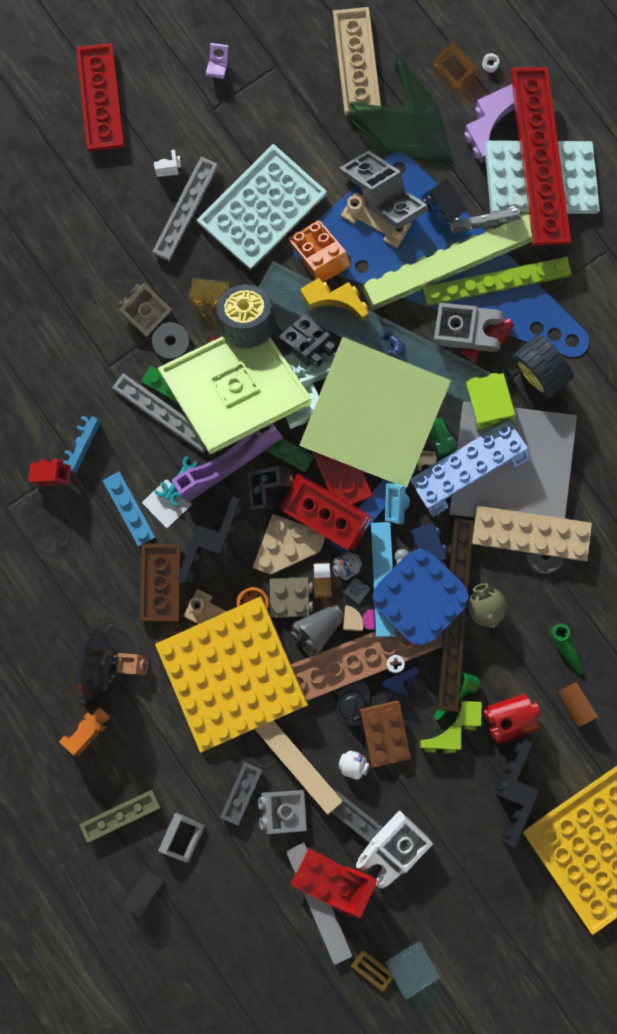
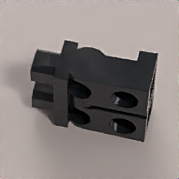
[279,314,336,368]

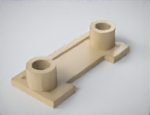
[341,191,412,248]
[184,589,227,624]

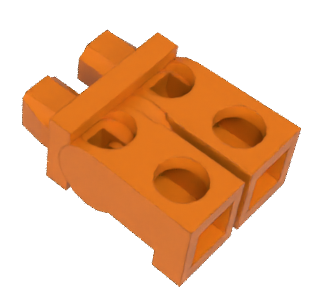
[59,707,111,756]

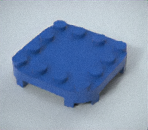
[373,549,469,645]

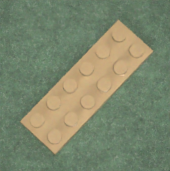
[333,7,381,115]
[472,506,592,562]

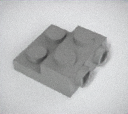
[258,790,306,834]

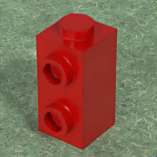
[28,459,71,486]

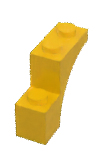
[300,278,369,323]

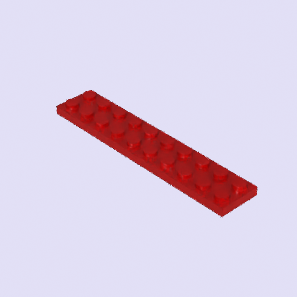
[510,67,571,246]

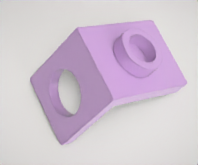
[206,43,228,78]

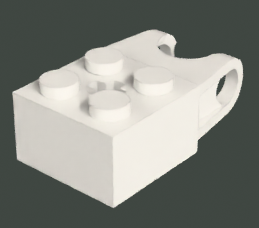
[356,810,433,888]

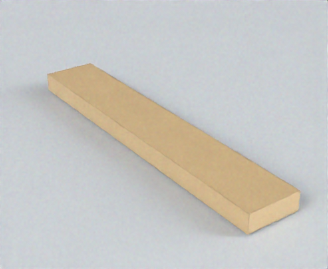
[255,720,343,814]

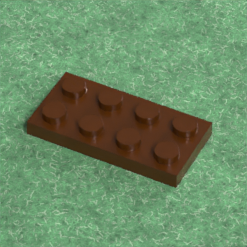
[140,544,181,622]

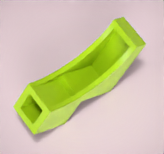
[420,701,482,753]

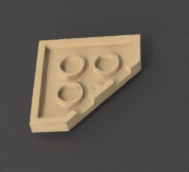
[253,514,326,575]

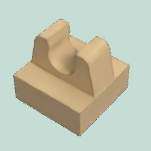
[417,451,437,471]

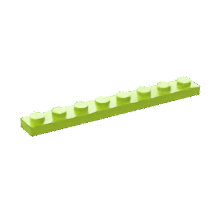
[422,257,572,307]

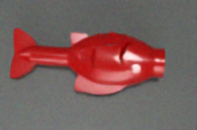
[462,318,514,366]

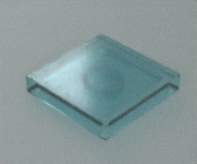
[385,941,440,999]

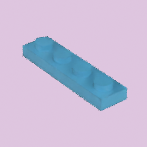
[102,472,156,547]

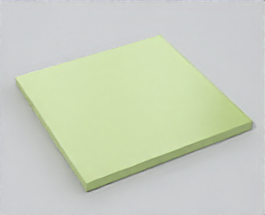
[158,336,312,454]
[299,337,451,488]

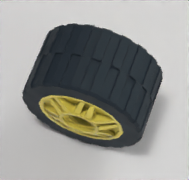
[216,284,276,348]
[513,335,574,398]

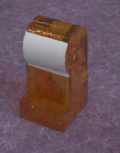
[313,562,332,599]

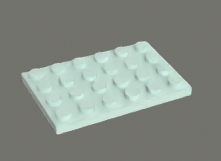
[485,141,599,214]
[197,144,327,271]

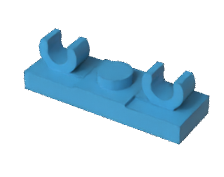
[61,416,100,474]

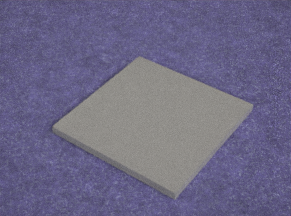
[449,401,577,519]

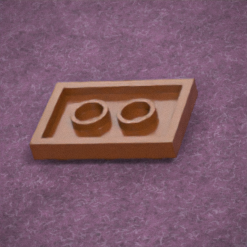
[360,700,411,768]

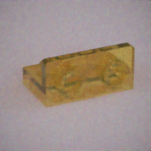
[189,278,230,307]

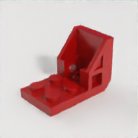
[290,848,378,918]

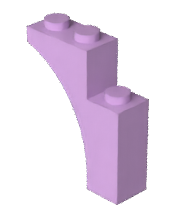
[463,84,515,163]

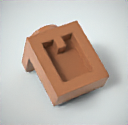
[116,653,148,676]

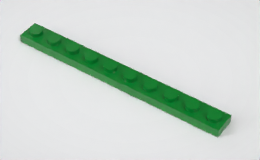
[141,365,314,474]

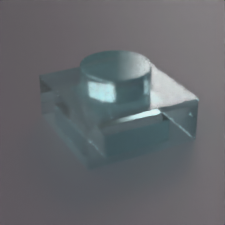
[343,578,371,604]

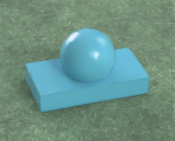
[385,483,410,524]

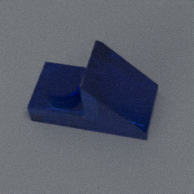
[380,667,420,697]

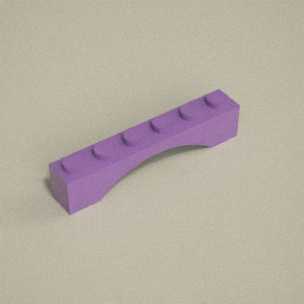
[172,423,283,503]

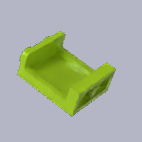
[465,373,515,430]

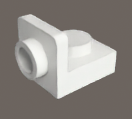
[154,150,181,177]

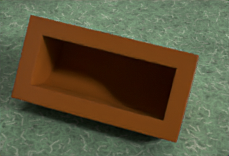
[556,682,598,727]

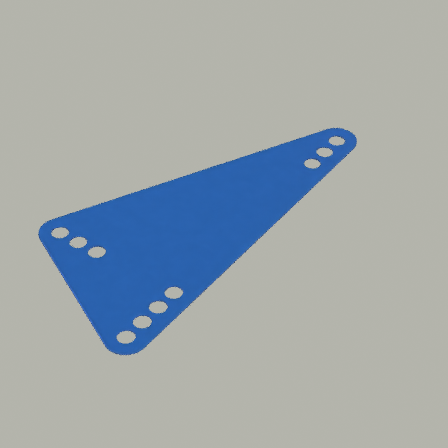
[293,153,589,357]

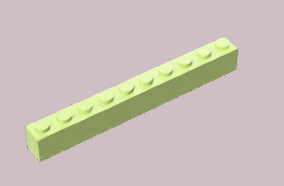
[363,213,532,310]

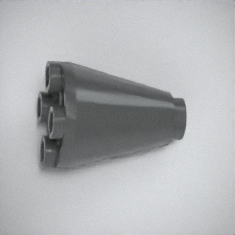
[290,605,344,657]

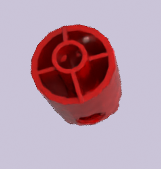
[483,693,541,744]

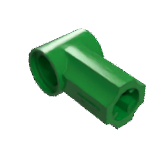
[430,417,457,458]

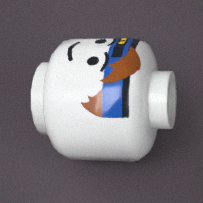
[339,751,369,780]

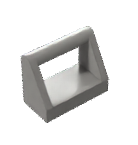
[158,813,205,863]

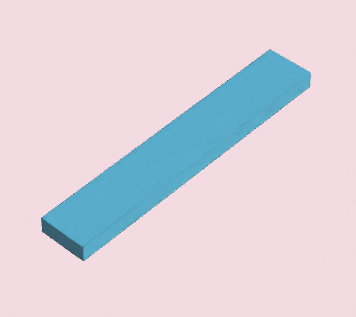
[371,522,396,638]

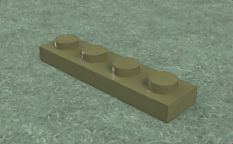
[79,790,161,843]

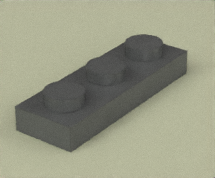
[220,762,262,825]
[332,790,383,842]

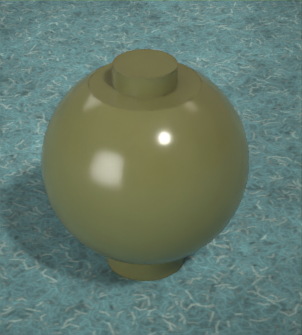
[468,584,507,627]

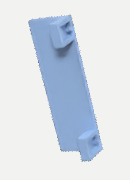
[410,420,531,517]

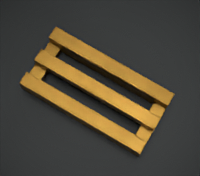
[351,949,395,992]

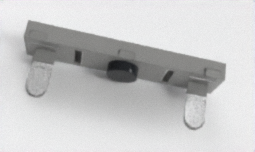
[449,195,522,234]

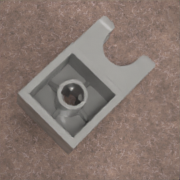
[434,303,505,352]

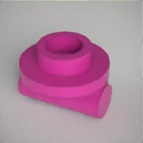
[362,609,376,630]

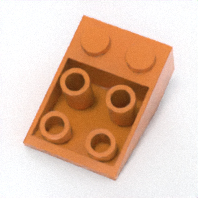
[288,220,351,283]

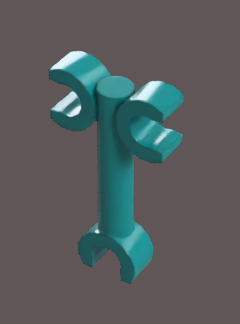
[155,456,197,507]

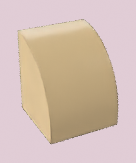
[343,605,363,632]

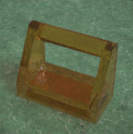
[432,42,480,90]

